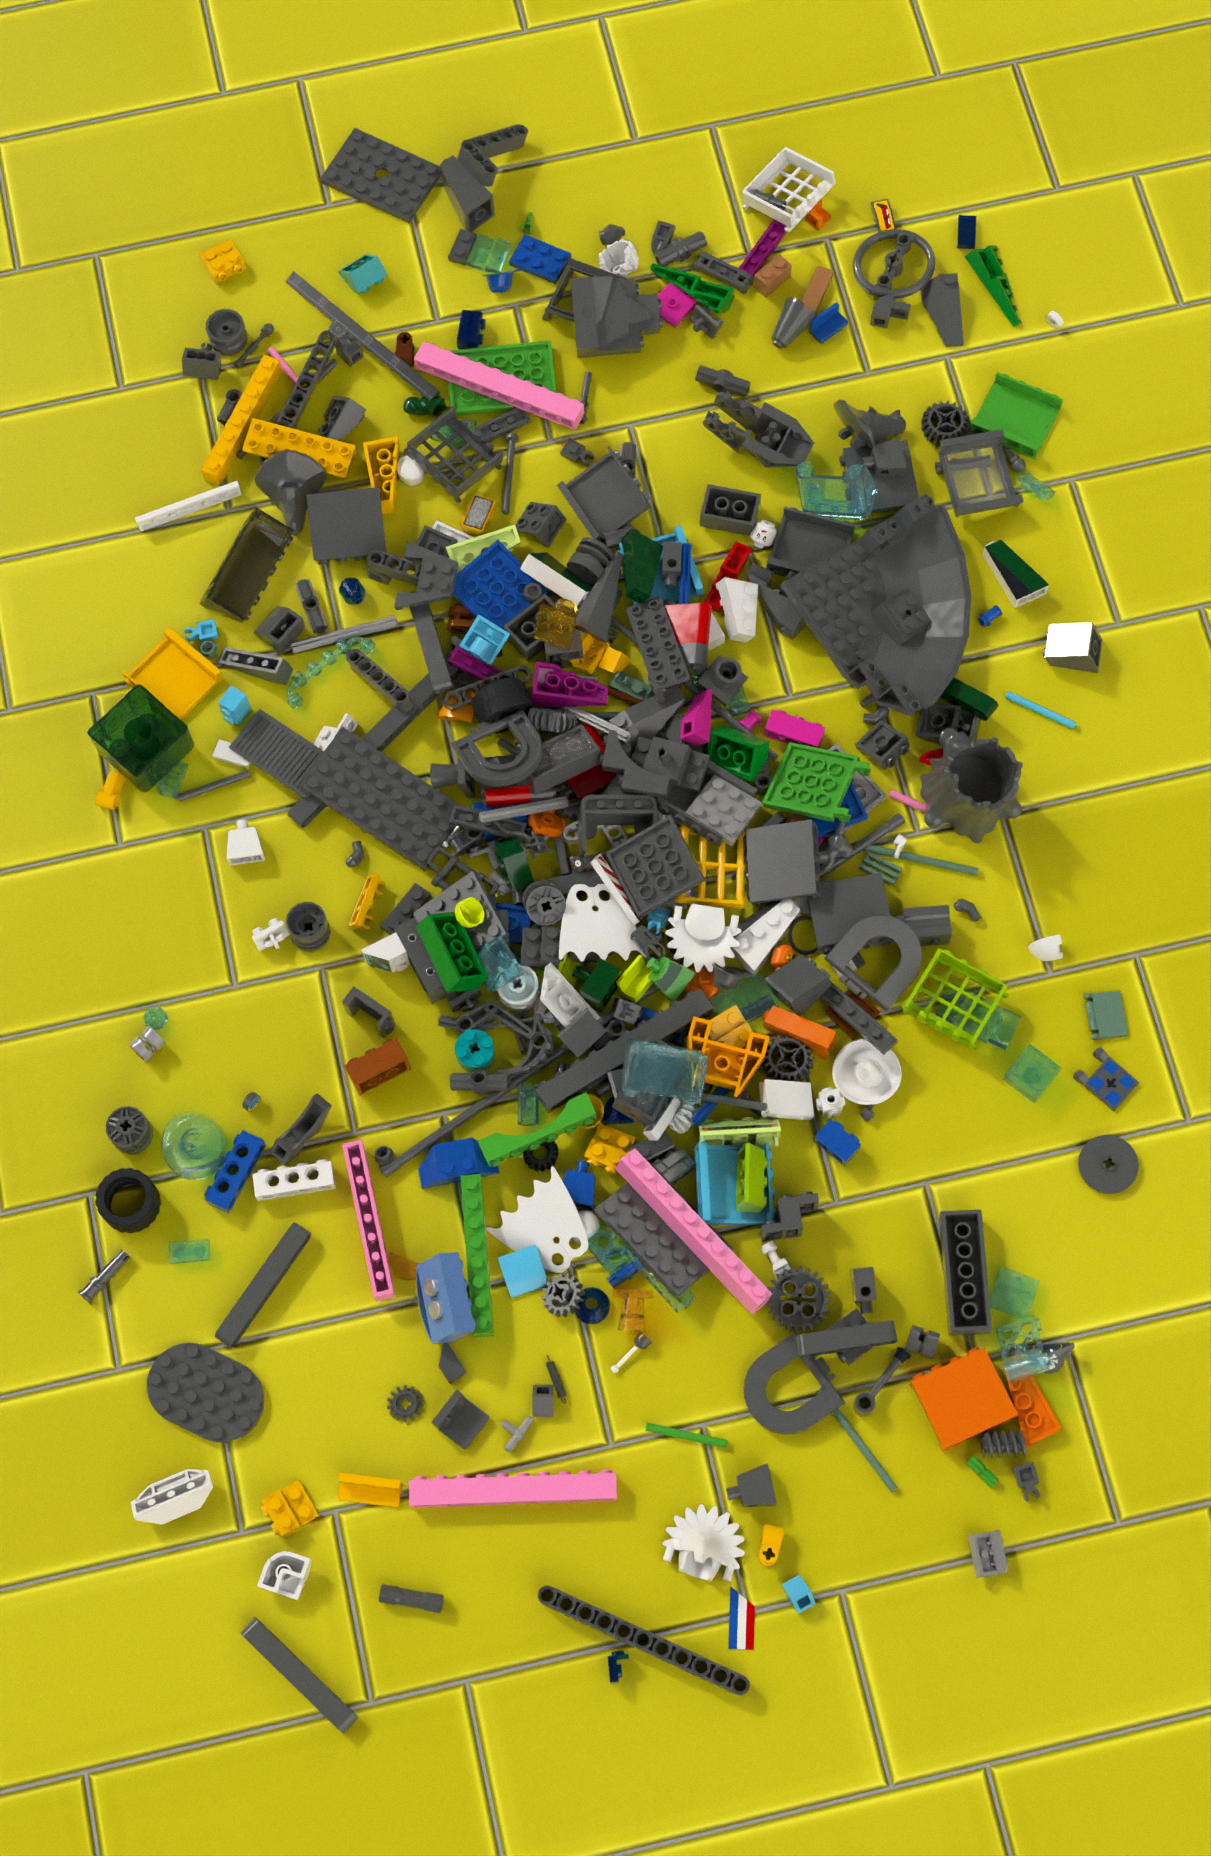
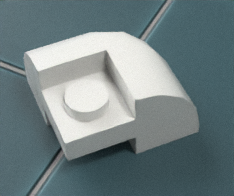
[257,1551,312,1600]

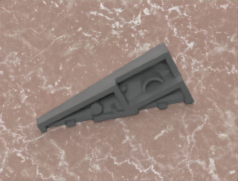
[570,551,624,643]

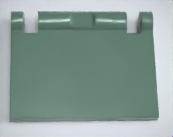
[1084,991,1128,1040]

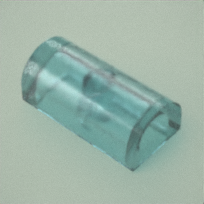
[518,1083,539,1126]

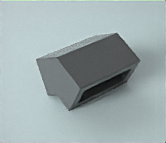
[747,563,774,585]

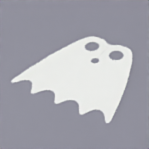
[559,884,647,961]
[486,1166,588,1273]

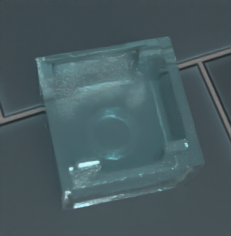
[1003,1044,1061,1103]

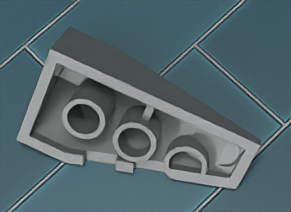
[319,396,366,441]

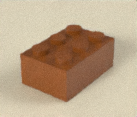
[344,1038,411,1096]

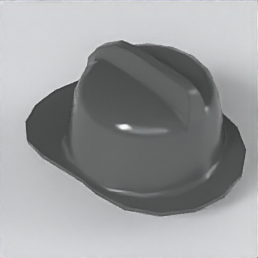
[712,964,753,990]

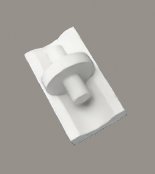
[252,918,290,952]

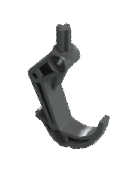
[438,1001,554,1077]

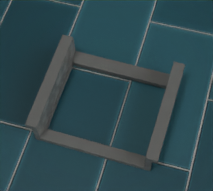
[542,258,628,322]

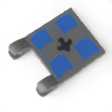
[1073,1047,1139,1111]

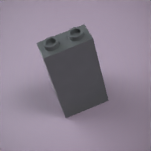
[440,155,495,232]

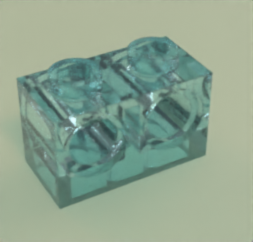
[588,1227,630,1276]

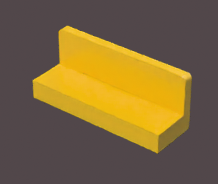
[338,1473,402,1508]

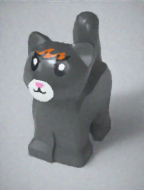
[569,851,607,874]

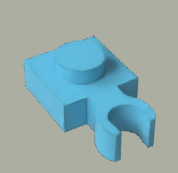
[185,619,219,642]
[647,907,672,934]

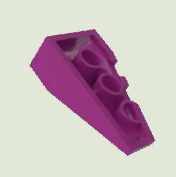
[531,662,608,708]

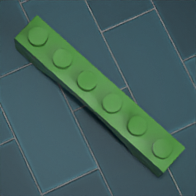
[478,1092,597,1167]

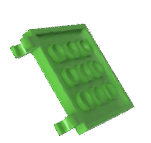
[762,742,871,822]

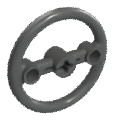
[853,229,935,299]

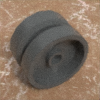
[206,309,248,356]

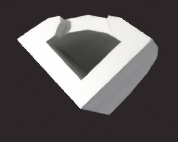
[1028,934,1063,961]

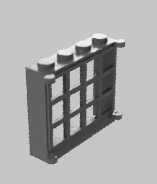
[404,406,504,503]

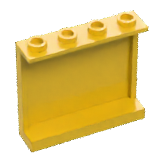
[122,627,224,724]

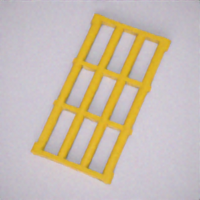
[676,824,746,908]

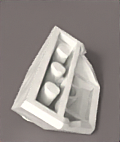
[131,1469,213,1525]

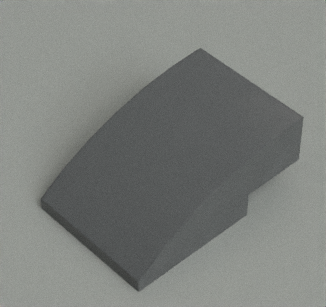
[915,703,981,745]

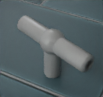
[501,1416,534,1453]

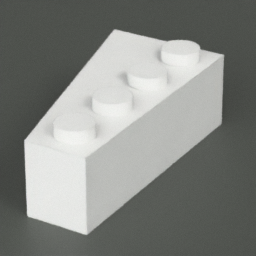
[730,899,800,978]

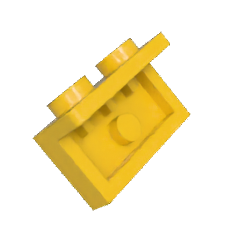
[569,633,611,675]

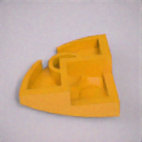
[437,691,475,723]

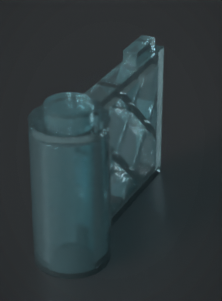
[996,1315,1052,1383]

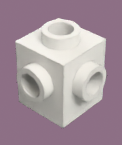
[816,1087,845,1117]

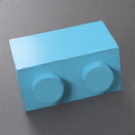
[218,686,252,727]

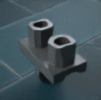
[690,305,723,339]
[446,987,482,1013]

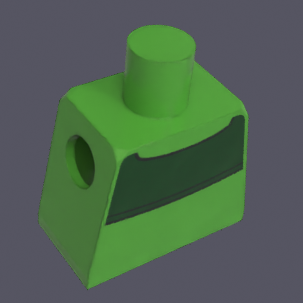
[646,956,695,1002]

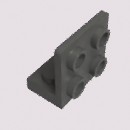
[515,502,567,547]
[431,1389,490,1450]

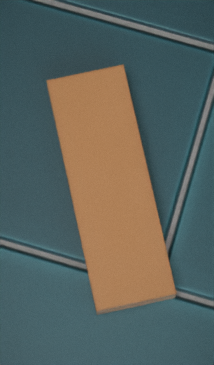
[802,266,834,314]

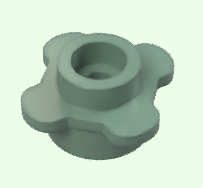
[199,641,219,659]

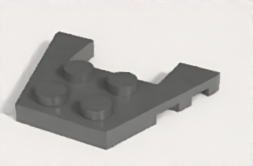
[394,542,459,610]

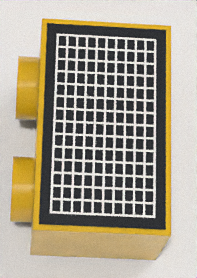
[460,495,496,537]

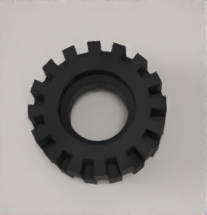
[523,1141,559,1172]

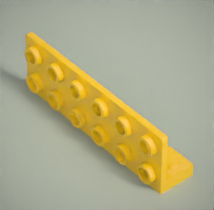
[242,418,357,479]

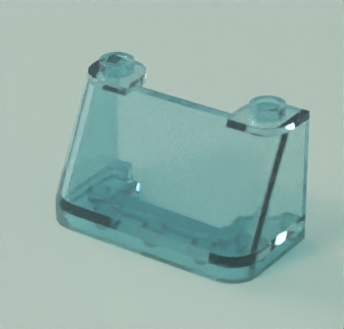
[795,461,878,520]
[621,1039,709,1106]

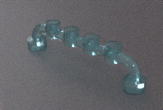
[286,637,376,709]

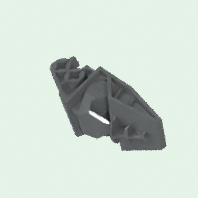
[703,391,814,468]

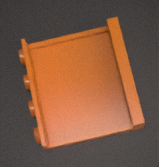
[909,1347,1018,1452]

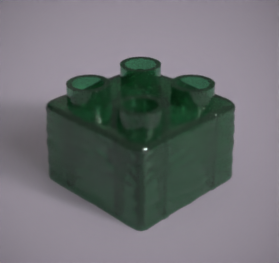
[87,684,194,792]

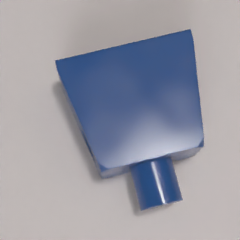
[563,1161,595,1210]

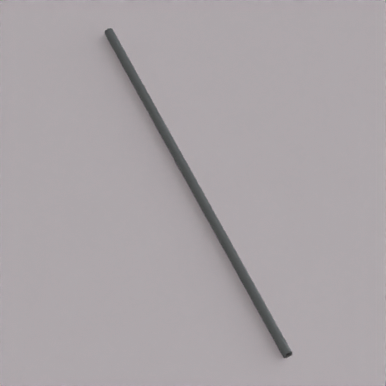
[611,616,778,761]

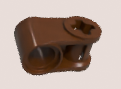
[395,332,414,367]

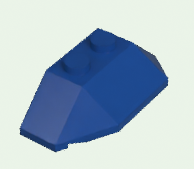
[418,1137,500,1189]

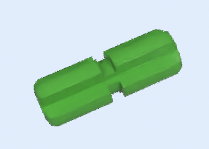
[967,1456,999,1488]

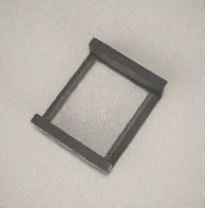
[937,429,1024,517]

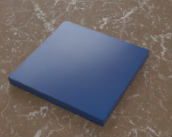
[453,540,548,629]

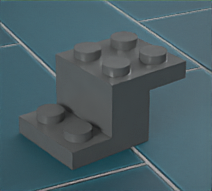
[760,1192,819,1242]

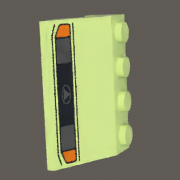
[698,1117,781,1147]

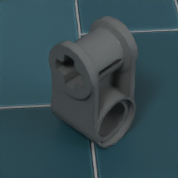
[446,828,484,857]

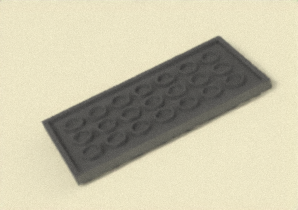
[299,726,461,871]

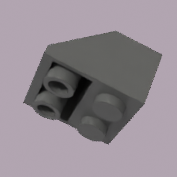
[254,606,306,654]

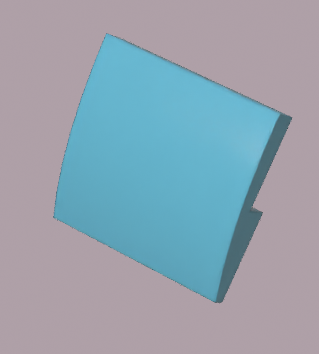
[498,1245,548,1298]

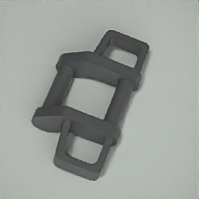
[427,846,499,895]

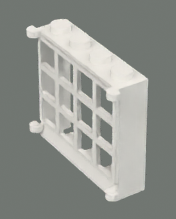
[742,147,836,233]

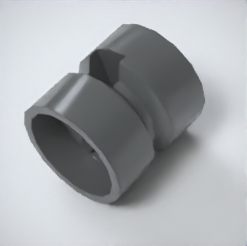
[905,1325,940,1359]

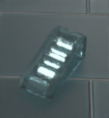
[157,760,189,799]

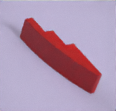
[704,541,752,613]

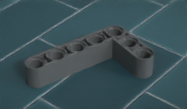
[457,124,528,187]

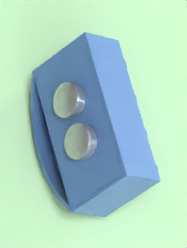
[416,1252,476,1344]

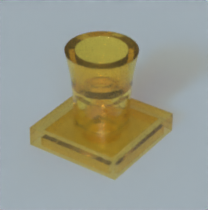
[534,599,578,649]
[612,1289,654,1332]

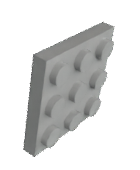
[685,774,762,846]

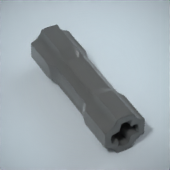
[379,1584,444,1613]

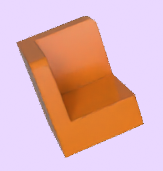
[805,199,831,231]

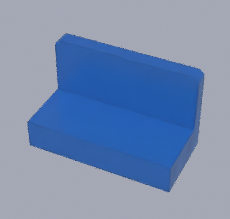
[809,302,848,344]

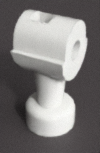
[760,1241,790,1280]

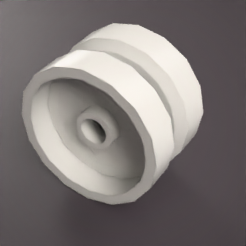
[496,964,540,1012]

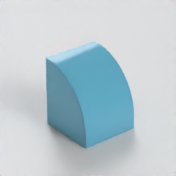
[782,1574,816,1614]

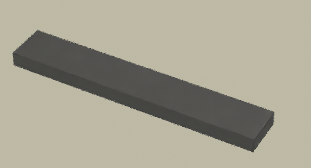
[819,982,898,1055]

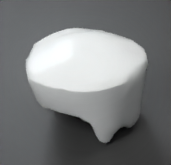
[397,456,425,486]

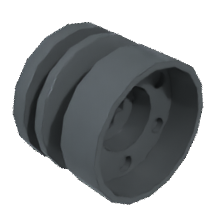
[566,537,614,586]
[522,880,566,926]
[286,902,331,952]
[106,1106,153,1155]

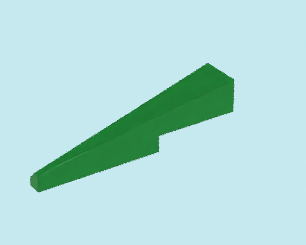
[965,245,1022,327]
[650,263,735,314]

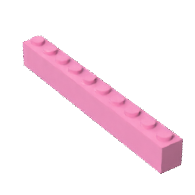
[414,342,584,430]
[616,1148,772,1315]
[409,1470,617,1508]

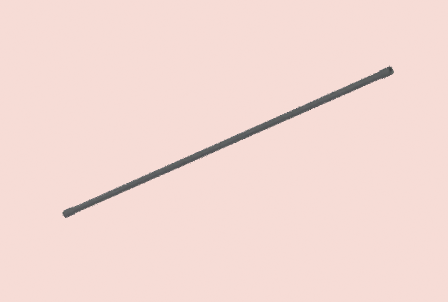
[380,813,905,1177]

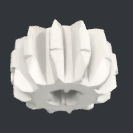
[669,1100,698,1134]

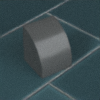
[532,1385,554,1417]

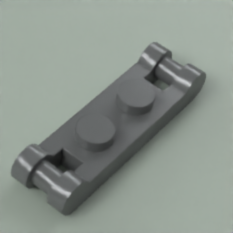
[692,252,754,294]

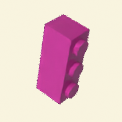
[764,709,825,748]

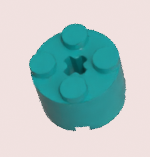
[455,1029,495,1073]

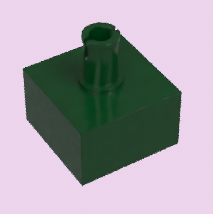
[572,959,621,1013]

